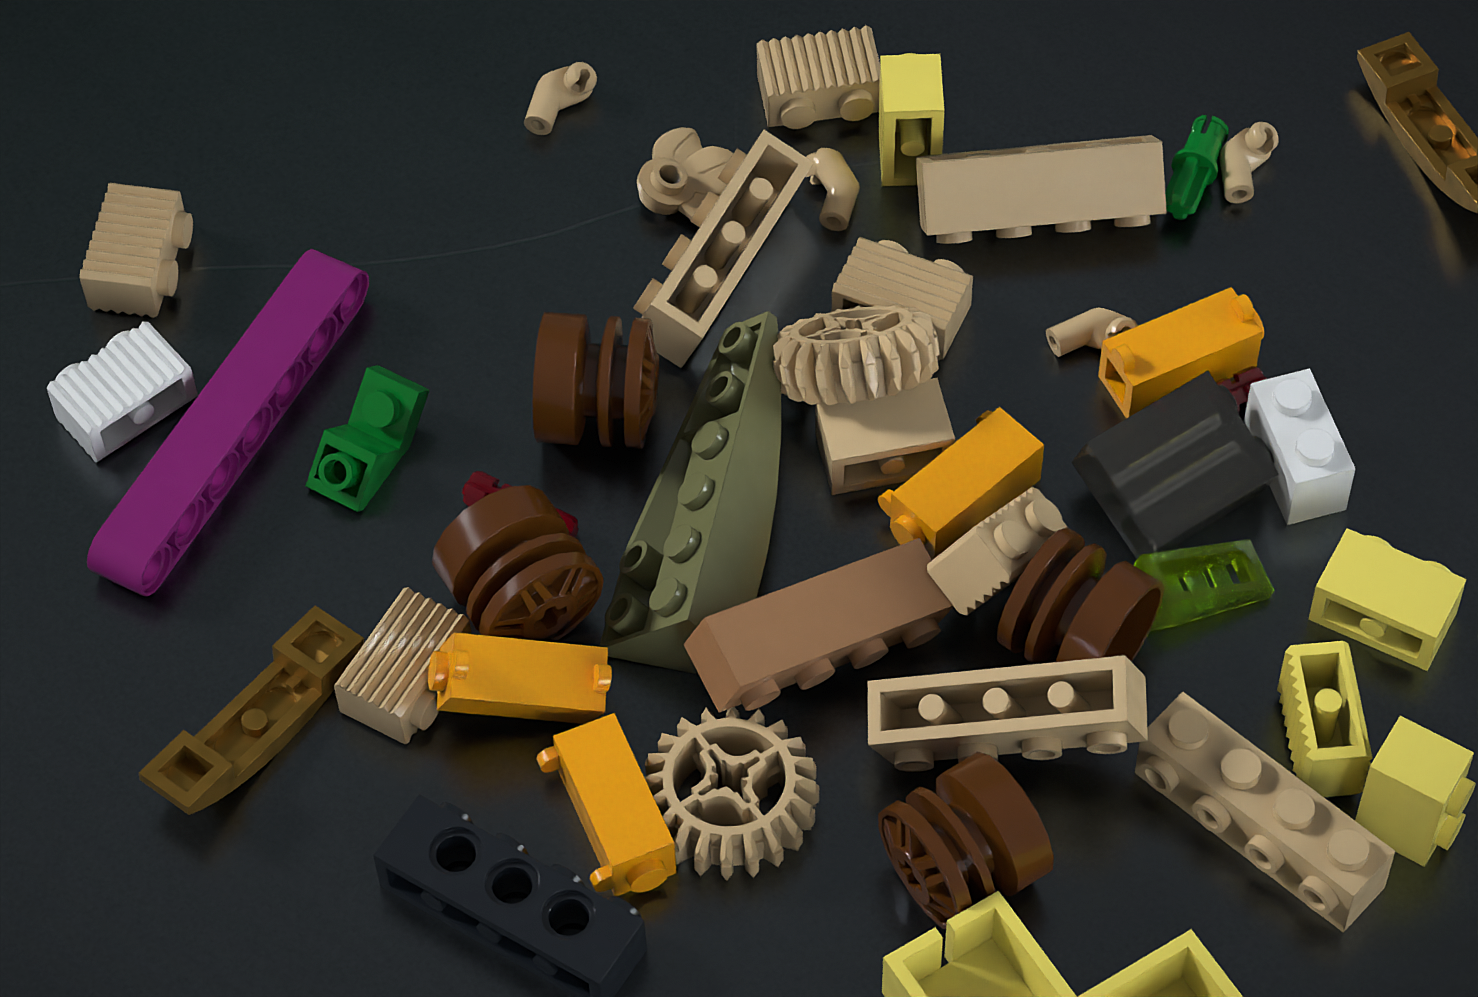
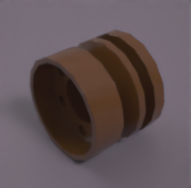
[532,312,659,449]
[432,485,604,642]
[997,527,1165,664]
[878,752,1054,930]

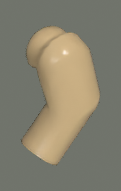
[524,62,597,135]
[1219,122,1279,204]
[805,148,859,231]
[1046,307,1139,357]

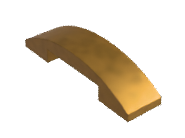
[1357,32,1478,213]
[139,605,364,815]

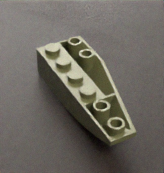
[599,311,781,674]

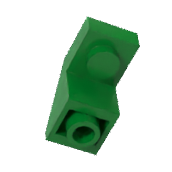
[305,365,430,512]

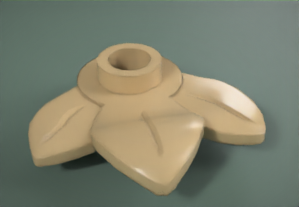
[637,127,733,219]

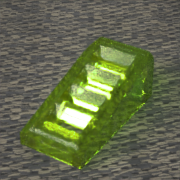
[1134,539,1274,631]

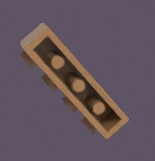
[683,538,954,713]

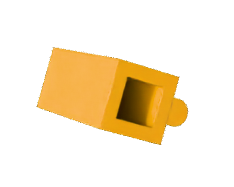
[1098,287,1264,422]
[878,407,1044,560]
[428,632,612,724]
[536,713,676,896]

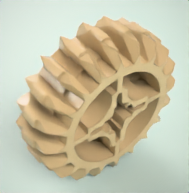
[772,304,940,406]
[644,707,819,881]

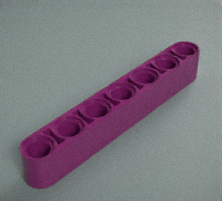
[87,249,369,596]

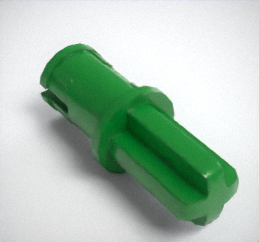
[1165,115,1229,220]

